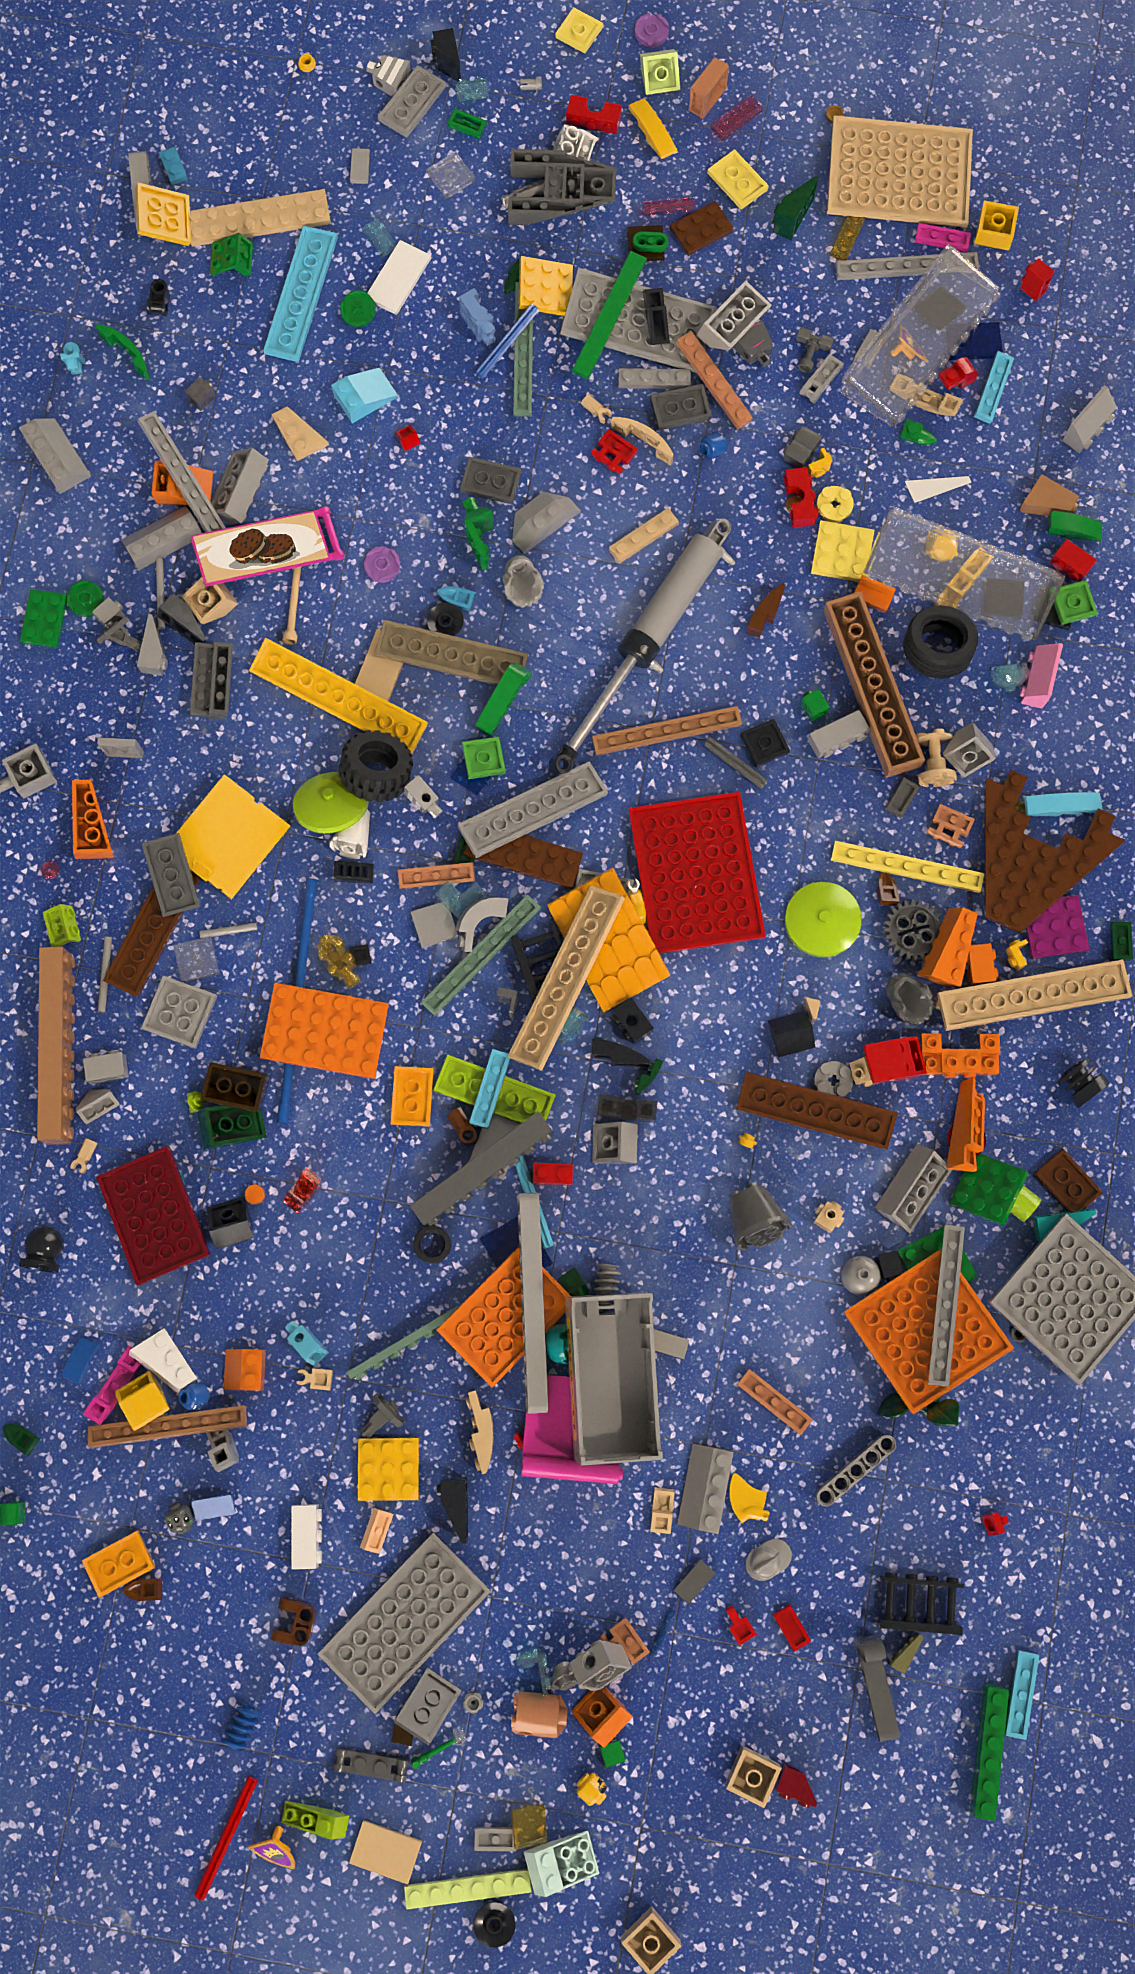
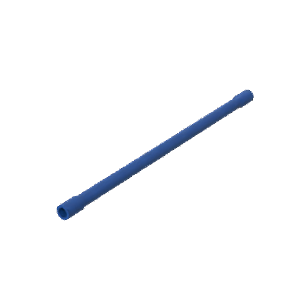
[277,878,318,1124]

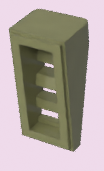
[888,1632,923,1674]

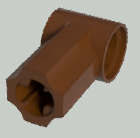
[446,1107,478,1146]

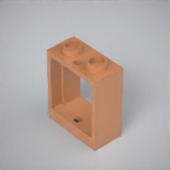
[689,57,729,119]

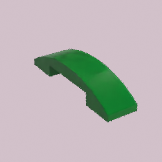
[95,324,150,381]

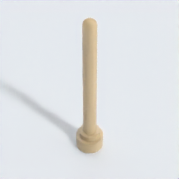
[282,567,301,645]

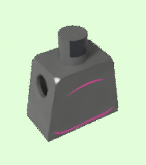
[733,320,773,367]

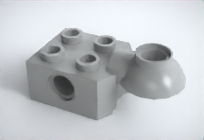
[551,1640,632,1691]

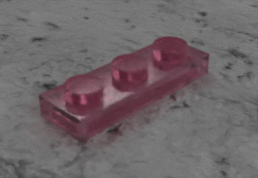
[711,95,763,141]
[641,197,696,215]

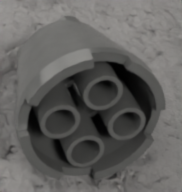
[729,1182,793,1251]

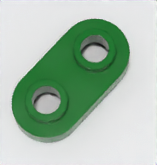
[633,232,669,253]

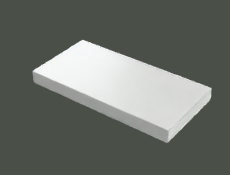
[367,240,431,315]

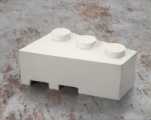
[129,1328,197,1393]

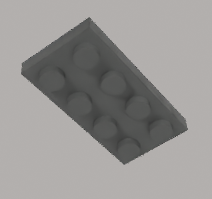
[141,833,201,917]

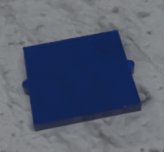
[450,759,491,796]

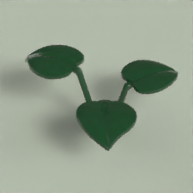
[878,1392,960,1426]

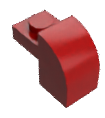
[938,357,978,390]

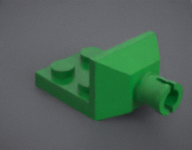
[462,497,494,571]

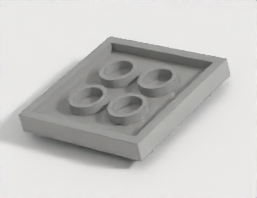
[141,975,217,1049]

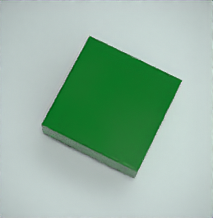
[600,1739,626,1768]

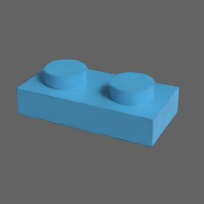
[159,147,188,185]

